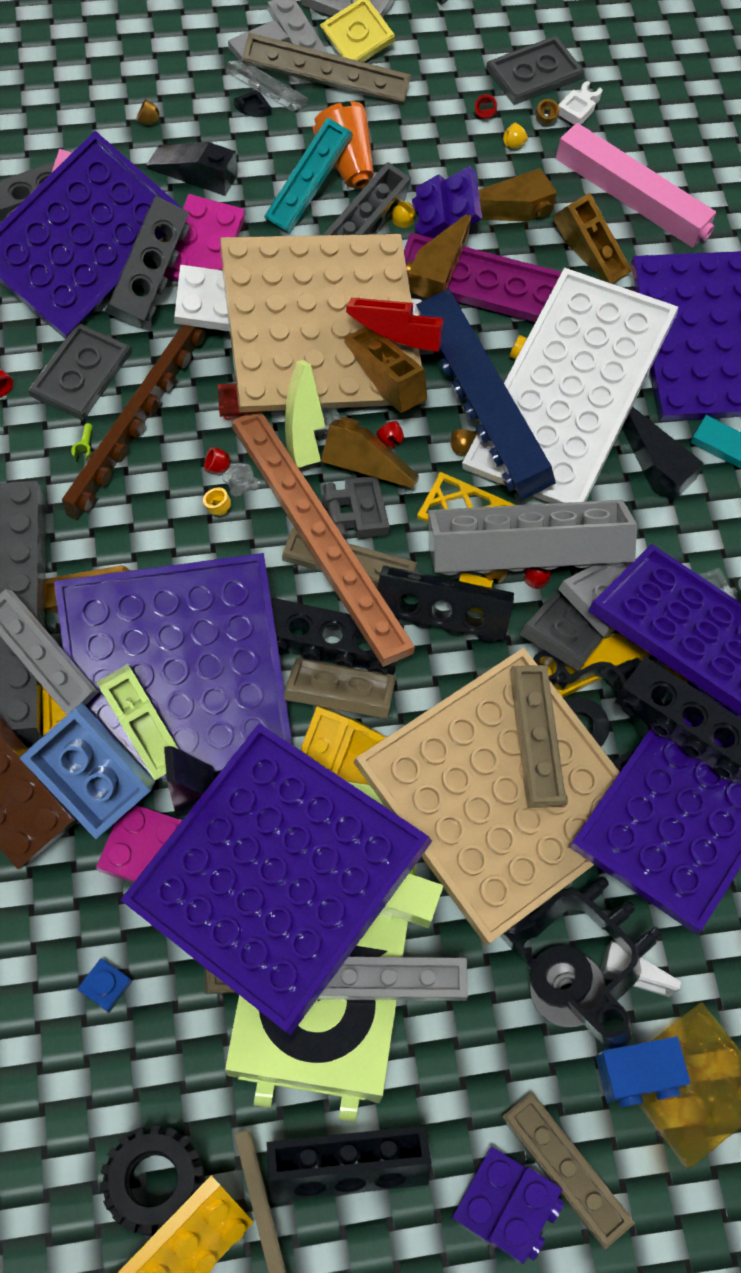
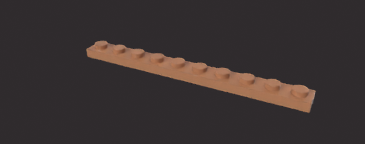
[232,411,415,667]

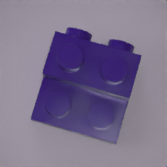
[412,166,482,238]
[451,1146,564,1264]

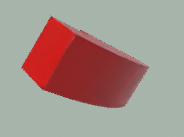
[346,297,444,352]

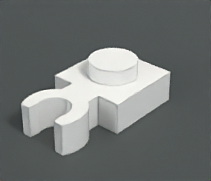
[558,81,602,125]

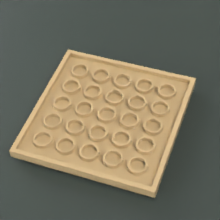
[220,234,426,412]
[353,647,620,946]

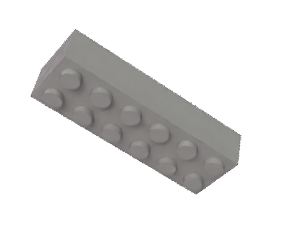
[428,500,637,575]

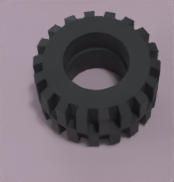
[100,1125,206,1236]

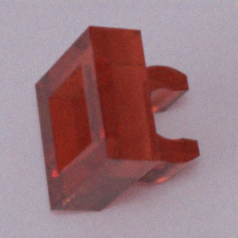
[218,383,251,420]

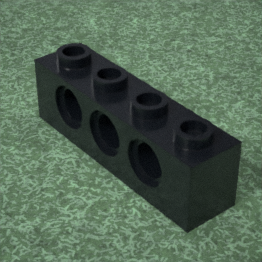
[377,565,514,642]
[271,598,404,675]
[615,656,741,784]
[266,1125,432,1203]

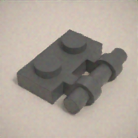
[322,476,390,540]

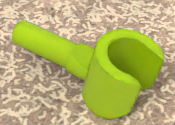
[71,423,93,462]

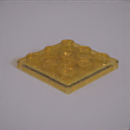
[639,1002,741,1169]

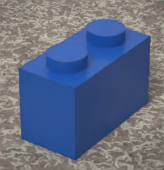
[596,1036,691,1108]

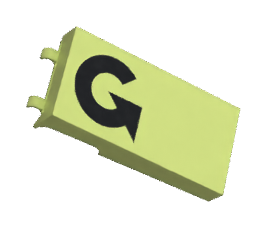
[225,781,416,1123]

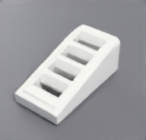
[600,941,681,997]

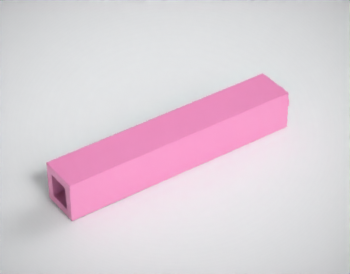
[556,123,716,248]

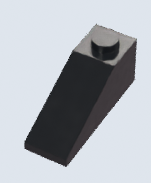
[147,142,237,196]
[622,406,704,502]
[164,746,215,817]

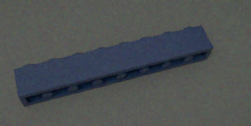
[416,288,556,501]

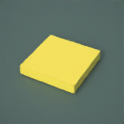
[320,0,396,62]

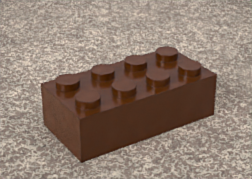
[0,717,78,869]

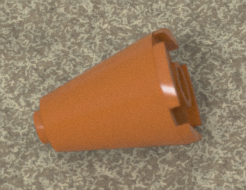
[311,101,374,189]

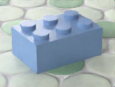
[20,702,155,839]

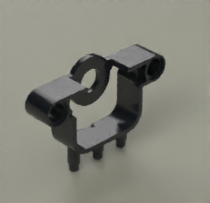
[533,650,655,772]
[500,876,662,1049]

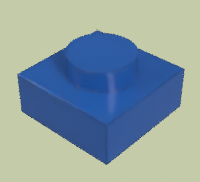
[77,958,132,1013]

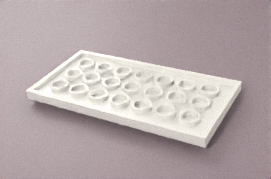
[462,268,678,503]

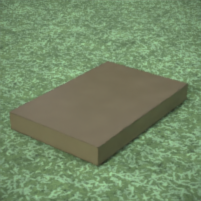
[283,658,396,719]

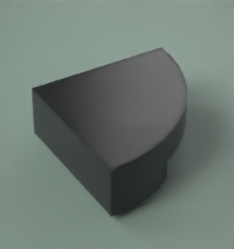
[233,89,272,117]

